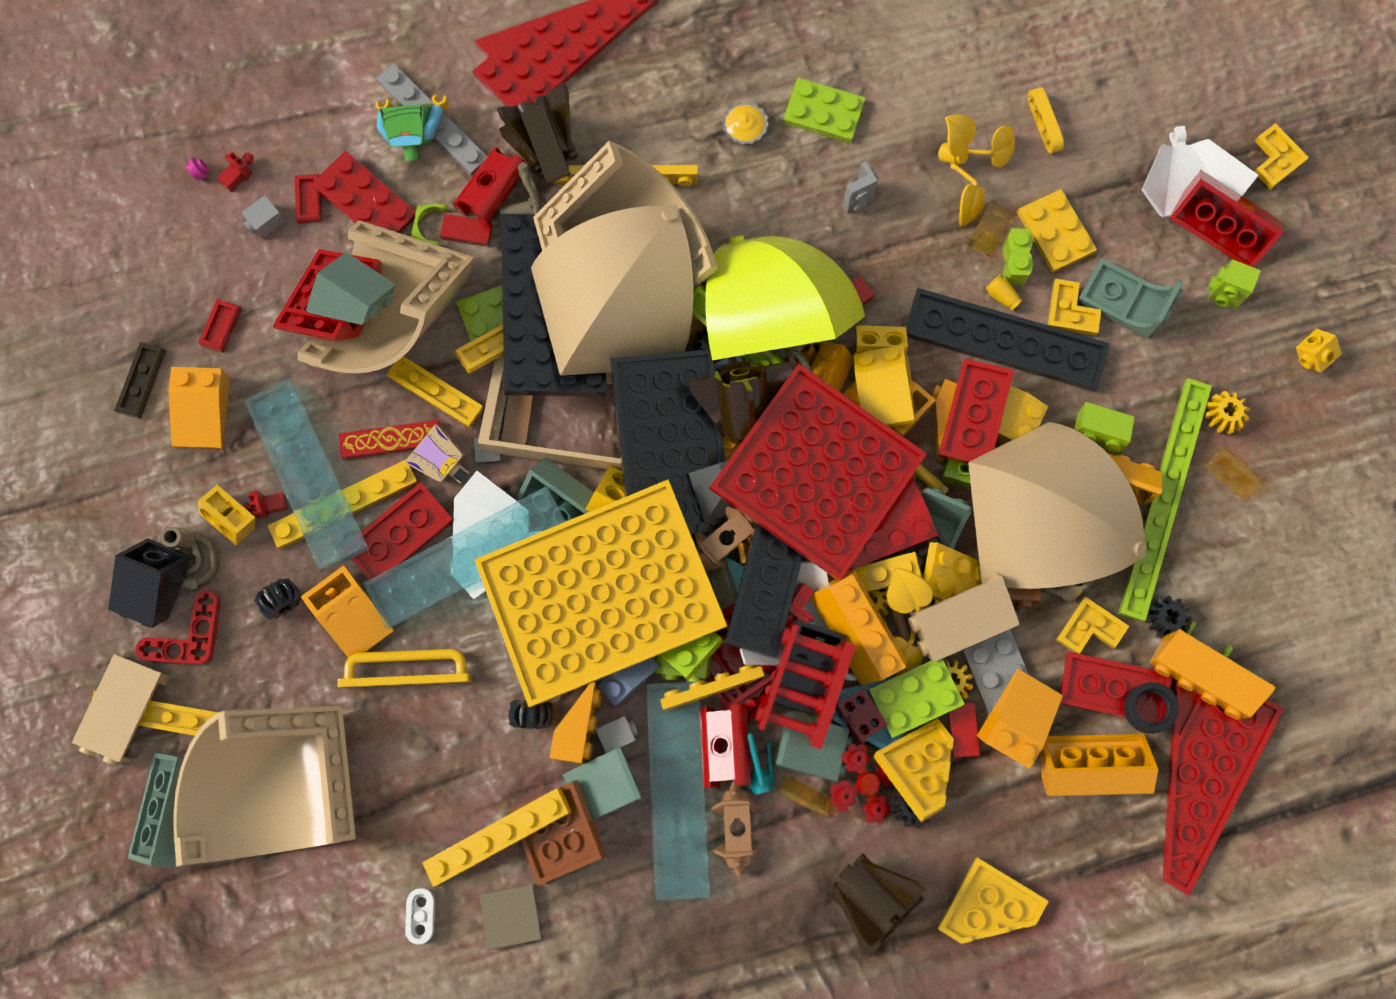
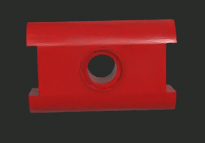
[453,147,526,225]
[699,704,752,788]

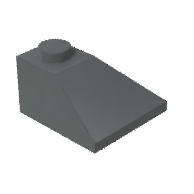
[688,460,738,522]

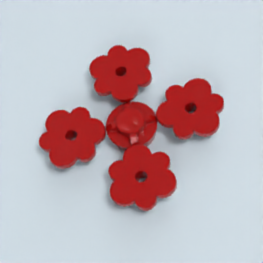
[830,744,892,824]

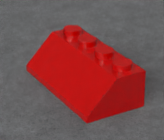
[1169,170,1284,268]

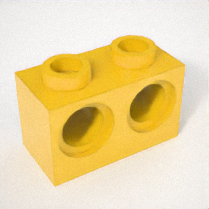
[854,325,908,354]
[586,465,625,512]
[198,485,255,546]

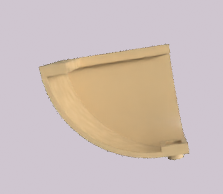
[533,141,718,289]
[531,205,693,376]
[297,220,474,373]
[968,422,1146,589]
[174,706,356,867]

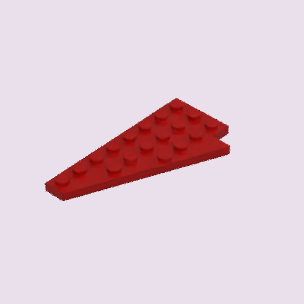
[472,0,658,106]
[1162,680,1284,895]

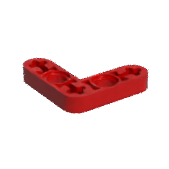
[135,590,221,666]

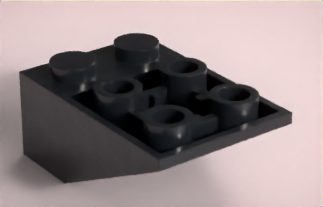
[773,619,847,717]

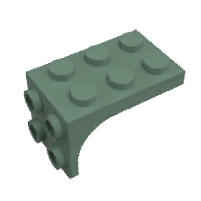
[1077,258,1183,339]
[921,488,973,577]

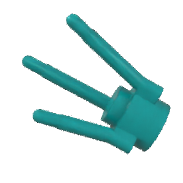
[746,733,775,795]

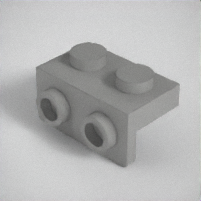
[842,161,878,213]

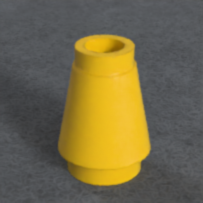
[985,275,1022,311]

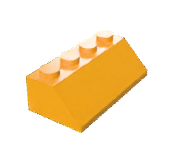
[1102,448,1162,506]
[810,569,907,685]
[1149,629,1275,720]
[1040,734,1158,796]

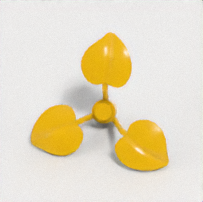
[939,114,1015,227]
[887,568,933,676]

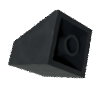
[108,538,192,628]

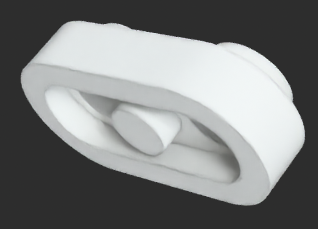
[405,888,435,944]

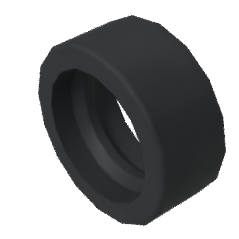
[1124,682,1179,734]

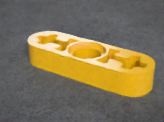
[1028,87,1064,154]

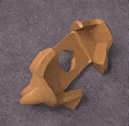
[695,506,756,571]
[711,781,759,877]

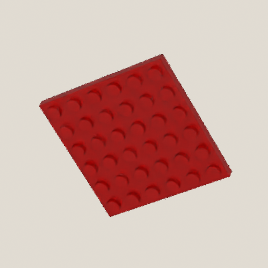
[709,363,927,581]

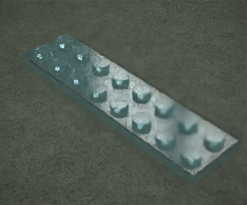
[244,378,369,572]
[363,486,566,629]
[646,682,710,901]

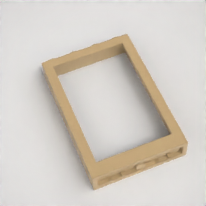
[478,355,622,471]

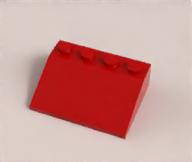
[848,476,938,571]

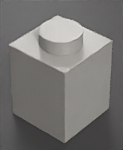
[241,195,286,239]
[596,716,639,753]

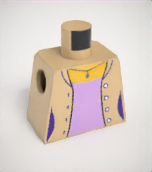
[405,424,470,484]

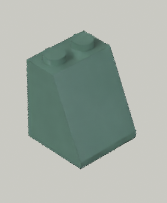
[306,252,396,325]
[774,711,852,783]
[561,747,643,821]

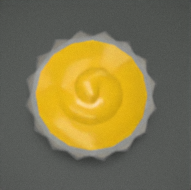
[722,101,769,145]

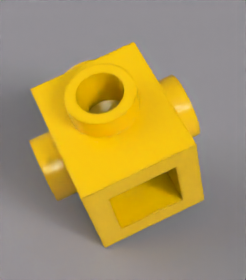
[1295,329,1342,373]

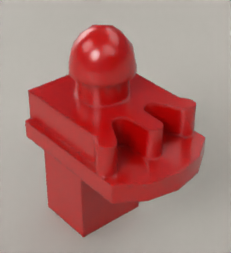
[217,151,254,192]
[242,490,288,519]
[785,582,815,627]

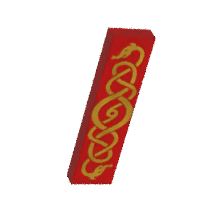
[338,420,440,460]

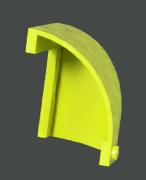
[706,235,865,360]

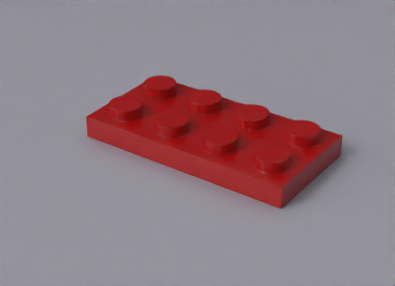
[311,151,416,233]
[938,358,1014,464]
[341,482,453,587]
[1060,652,1172,724]

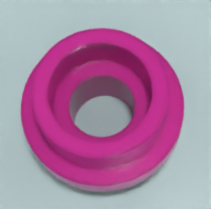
[186,157,209,181]

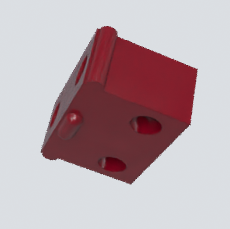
[835,688,887,744]

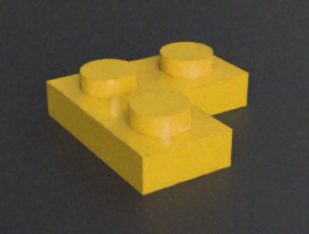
[1254,123,1309,190]
[1047,279,1101,336]
[1056,597,1129,654]

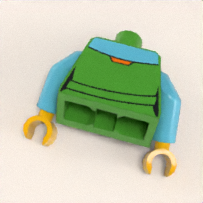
[376,94,449,161]

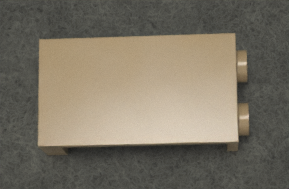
[908,572,1020,662]
[72,654,170,766]

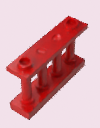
[755,623,856,750]

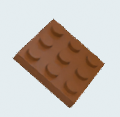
[510,780,607,886]

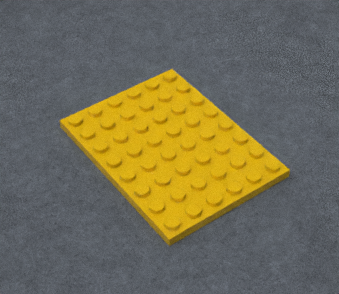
[474,480,728,707]

